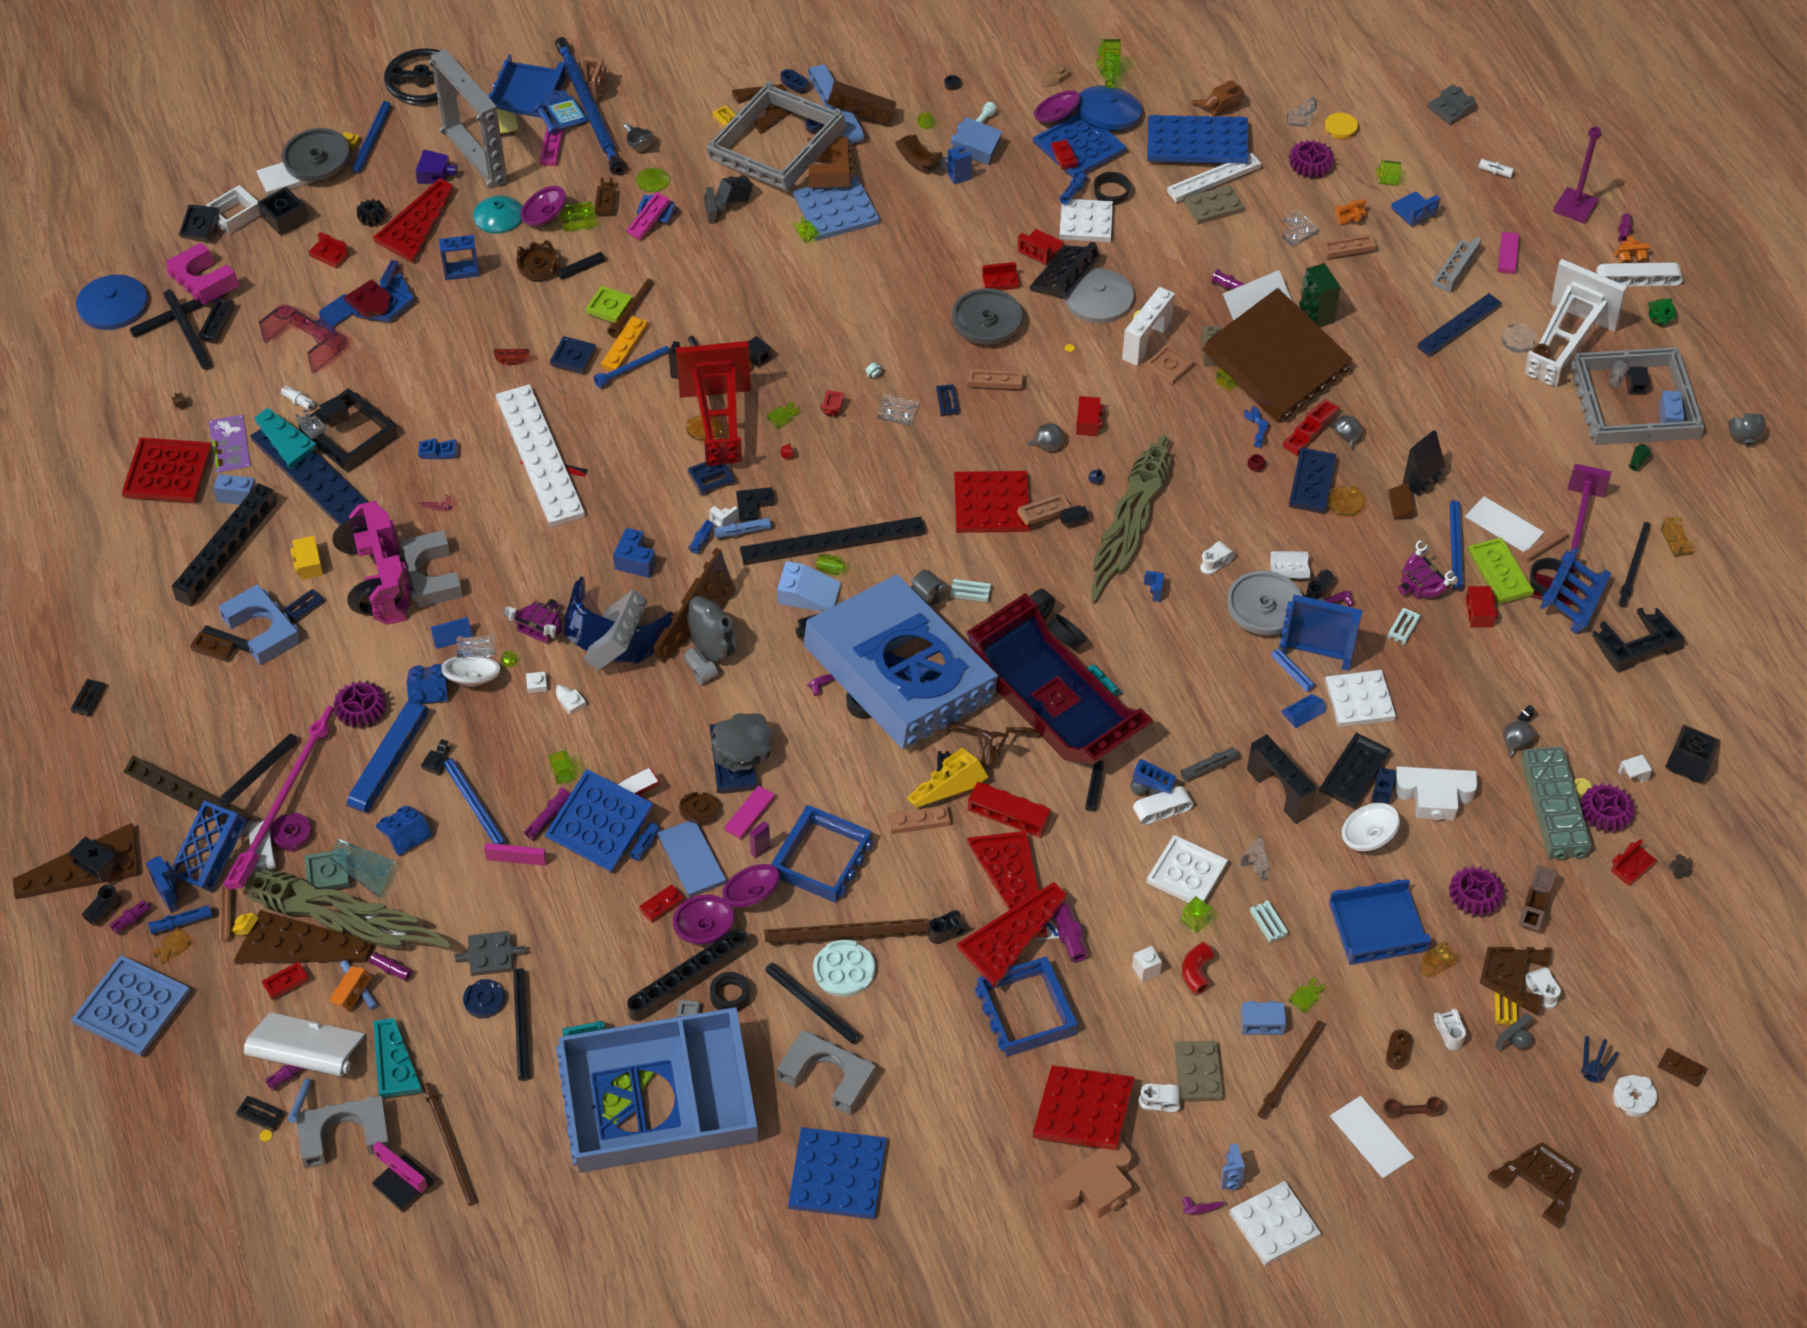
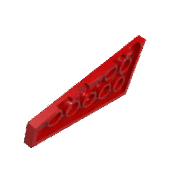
[373,178,454,263]
[967,831,1047,938]
[957,882,1067,988]

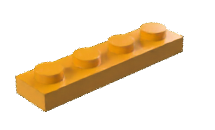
[601,316,648,371]

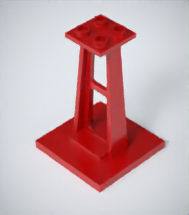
[676,341,751,465]

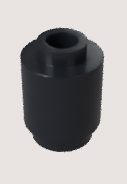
[1060,505,1089,527]

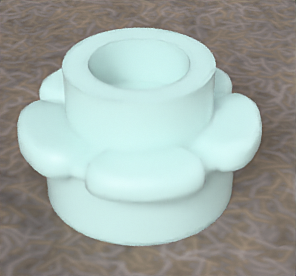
[865,362,882,378]

